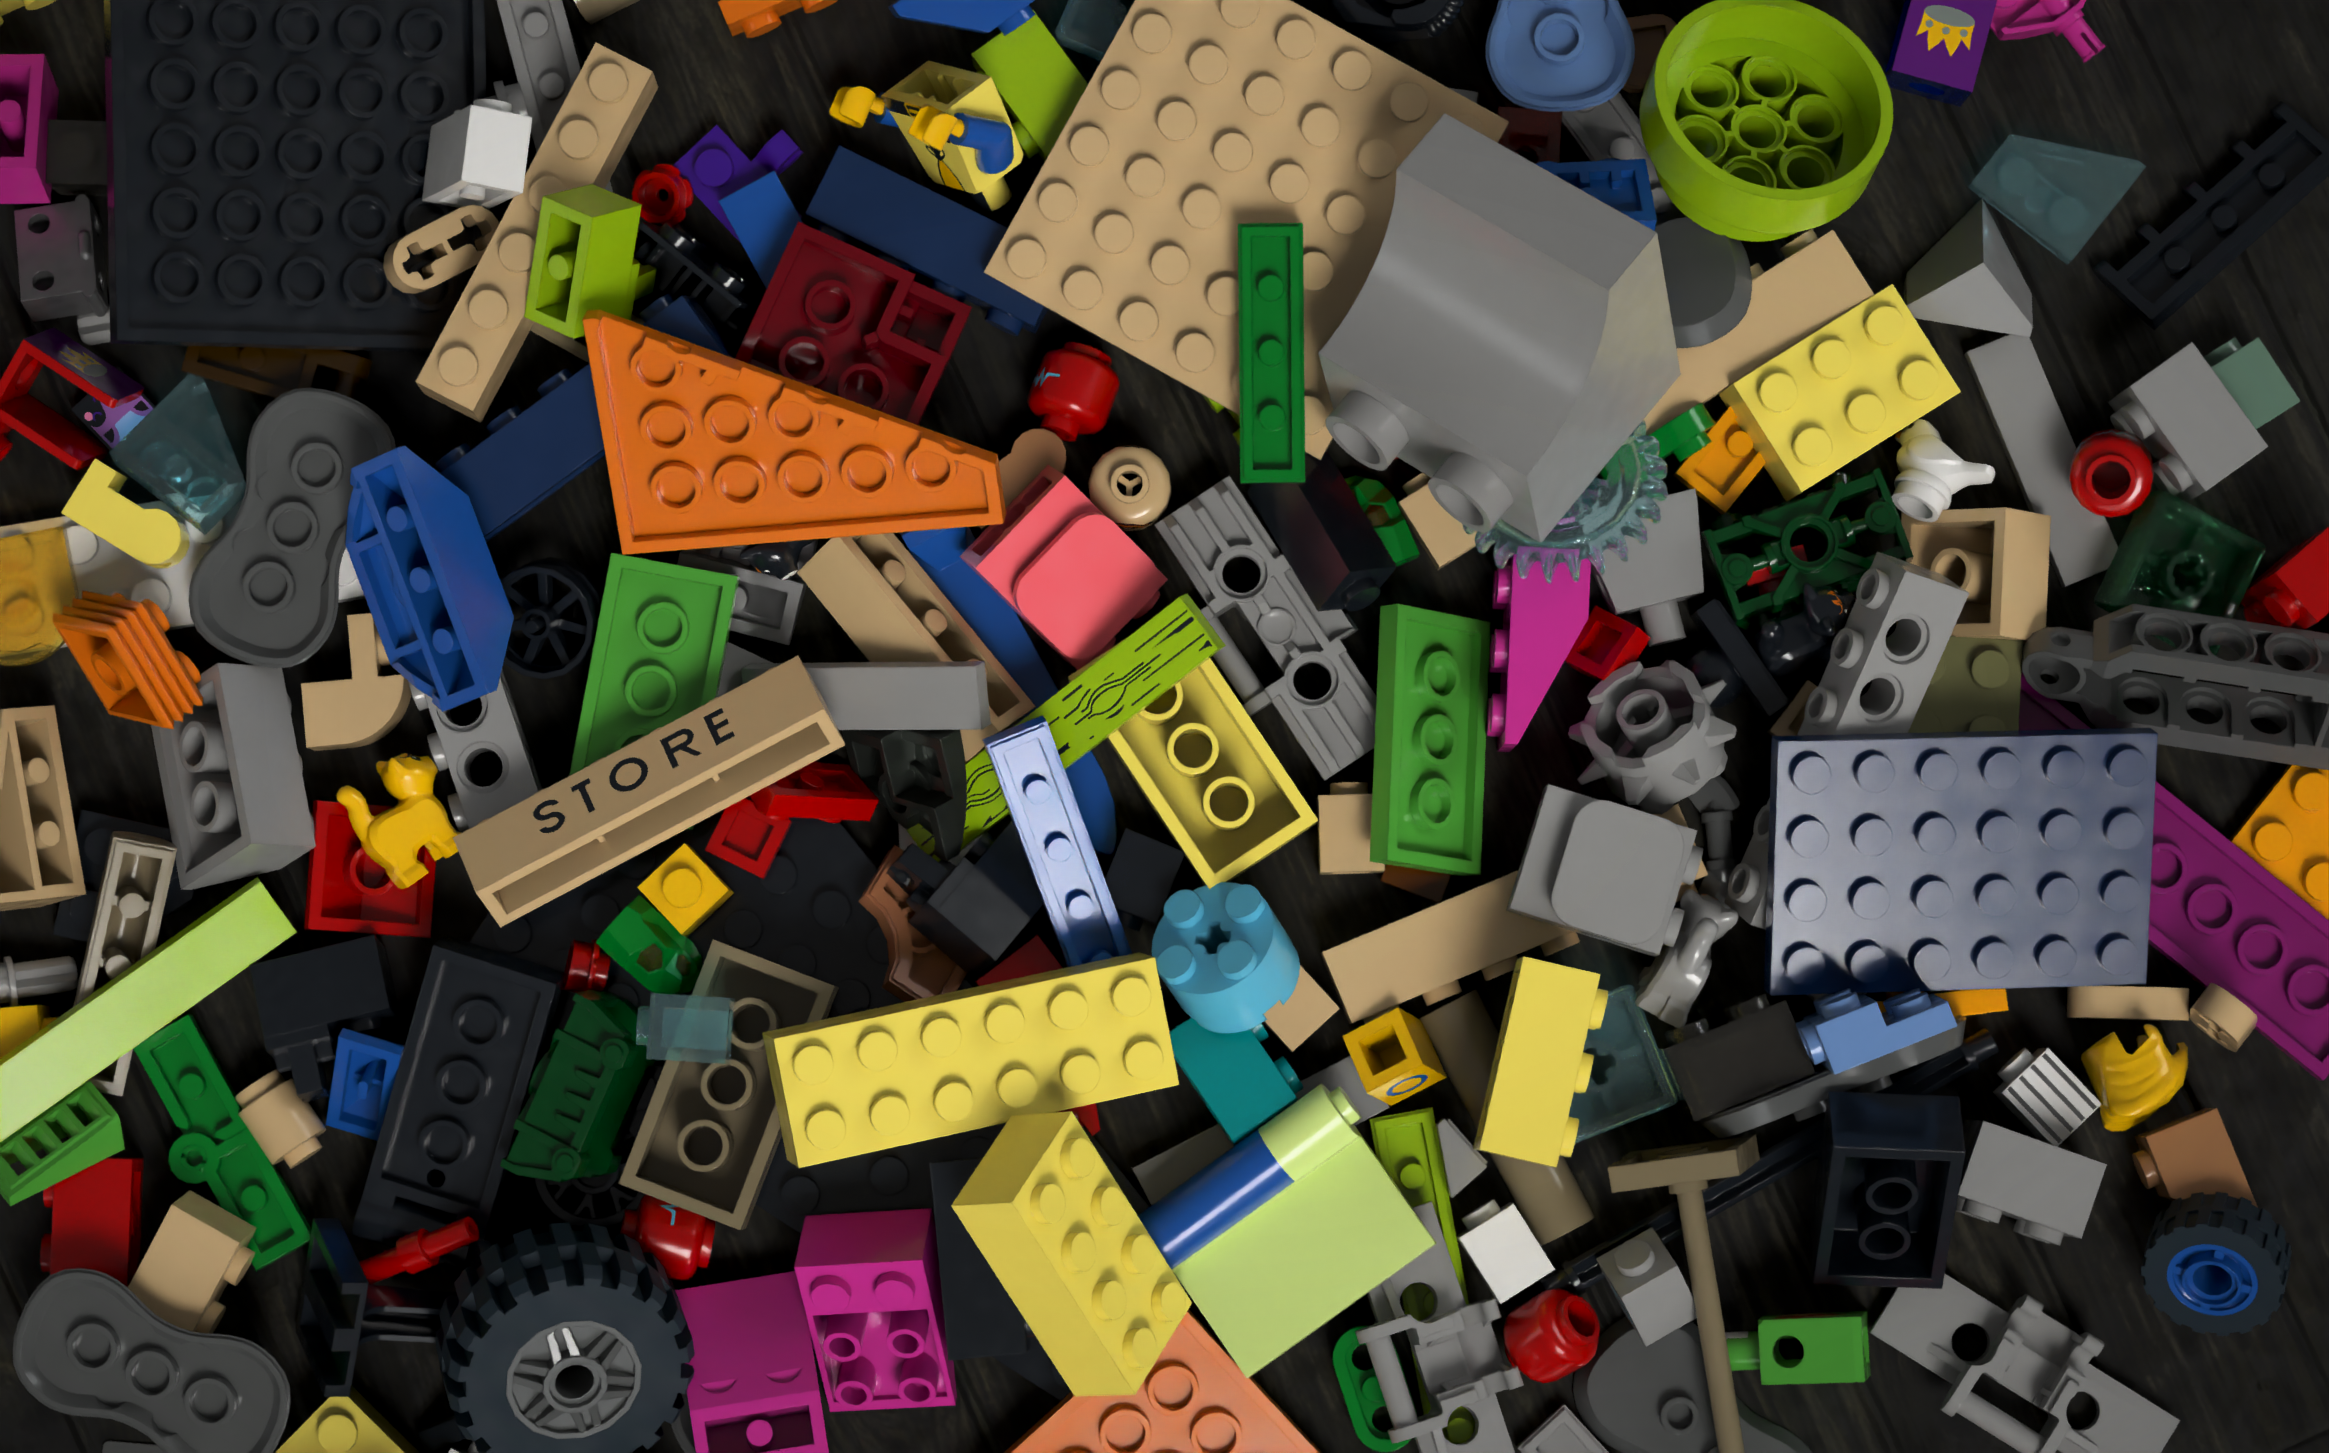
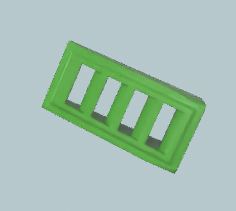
[0,1081,125,1206]

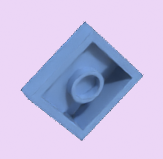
[1793,988,1957,1075]

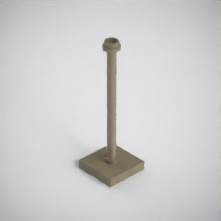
[1608,1134,1760,1453]

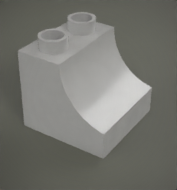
[1318,113,1681,543]

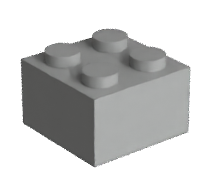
[2108,342,2268,505]
[1956,1120,2107,1246]

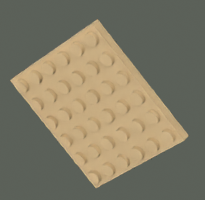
[984,0,1509,461]

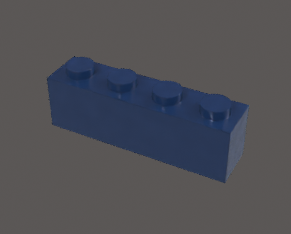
[805,145,1048,336]

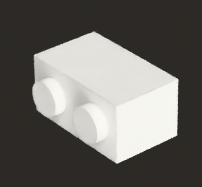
[422,99,532,210]

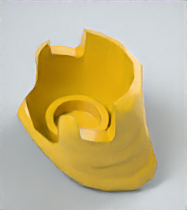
[2081,1024,2188,1132]

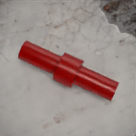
[359,1216,479,1284]

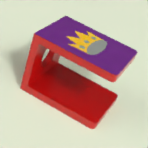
[0,327,144,470]

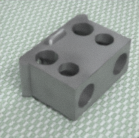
[14,194,109,322]

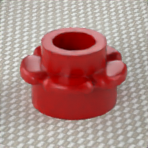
[632,163,694,225]
[562,939,611,993]

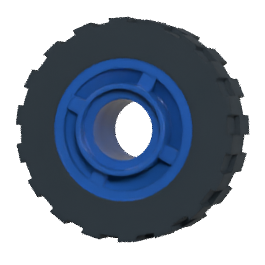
[2141,1192,2292,1336]

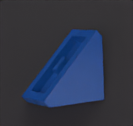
[326,1028,405,1141]

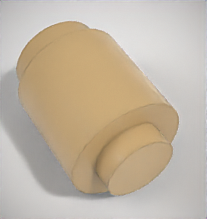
[235,1069,326,1169]

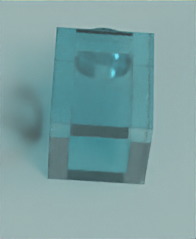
[636,993,735,1064]

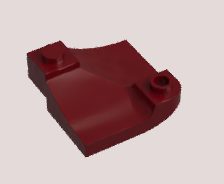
[735,221,972,425]

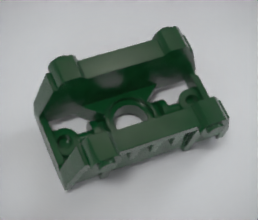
[1701,468,1914,635]
[500,990,671,1182]

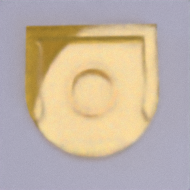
[0,526,79,667]

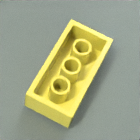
[1068,639,1318,889]
[951,1111,1192,1397]

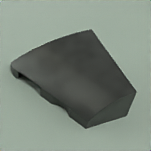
[842,730,967,861]

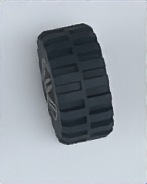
[436,1222,695,1453]

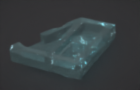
[1968,134,2146,265]
[109,374,246,535]

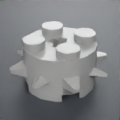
[1568,660,1737,814]

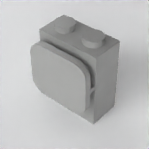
[1506,784,1703,957]

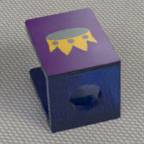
[1884,0,1997,107]

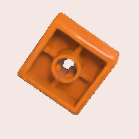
[52,590,203,729]

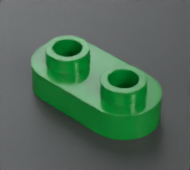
[1600,403,1716,495]
[1332,1325,1417,1452]

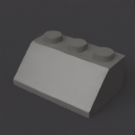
[151,663,316,890]

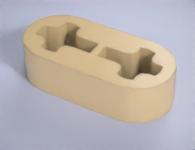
[383,205,499,294]
[2189,983,2258,1052]
[2067,986,2189,1021]

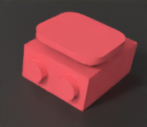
[959,465,1168,670]

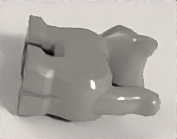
[1635,889,1739,1029]

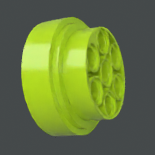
[1640,0,1893,242]

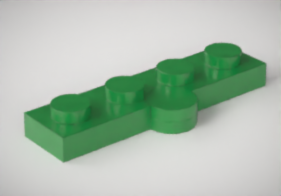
[133,1014,311,1271]

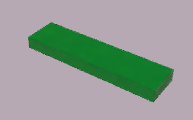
[1238,223,1305,484]

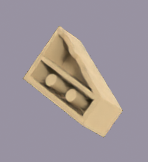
[0,705,86,911]

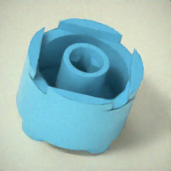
[1152,882,1300,1033]

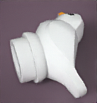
[1892,419,1996,522]

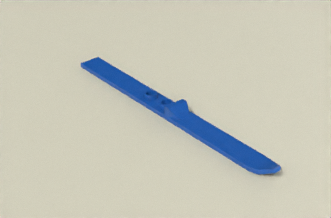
[718,171,1119,858]

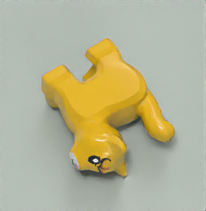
[336,753,461,889]

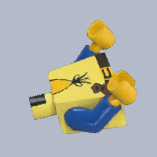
[829,61,1024,213]

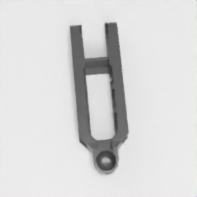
[2022,604,2329,770]

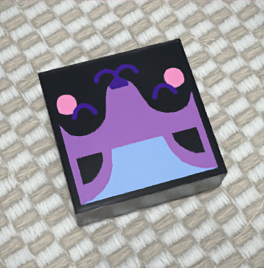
[71,366,165,458]

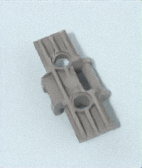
[1154,476,1377,781]
[1355,1201,1524,1453]
[1869,1274,2180,1453]

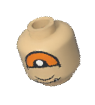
[1088,445,1171,532]

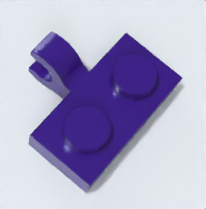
[673,125,805,243]

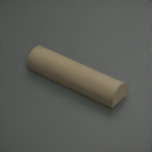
[73,831,177,1096]
[1419,989,1595,1246]

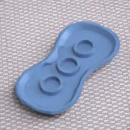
[1485,0,1635,112]

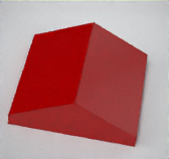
[304,800,436,938]

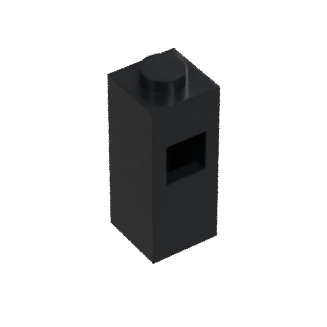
[1247,450,1397,612]

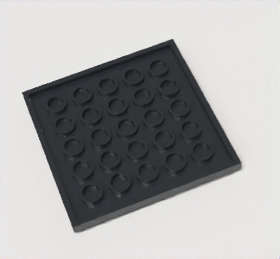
[104,0,487,352]

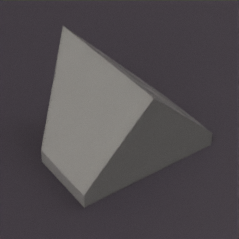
[1904,198,2033,337]

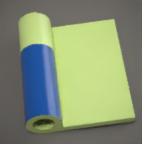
[1137,1083,1437,1378]

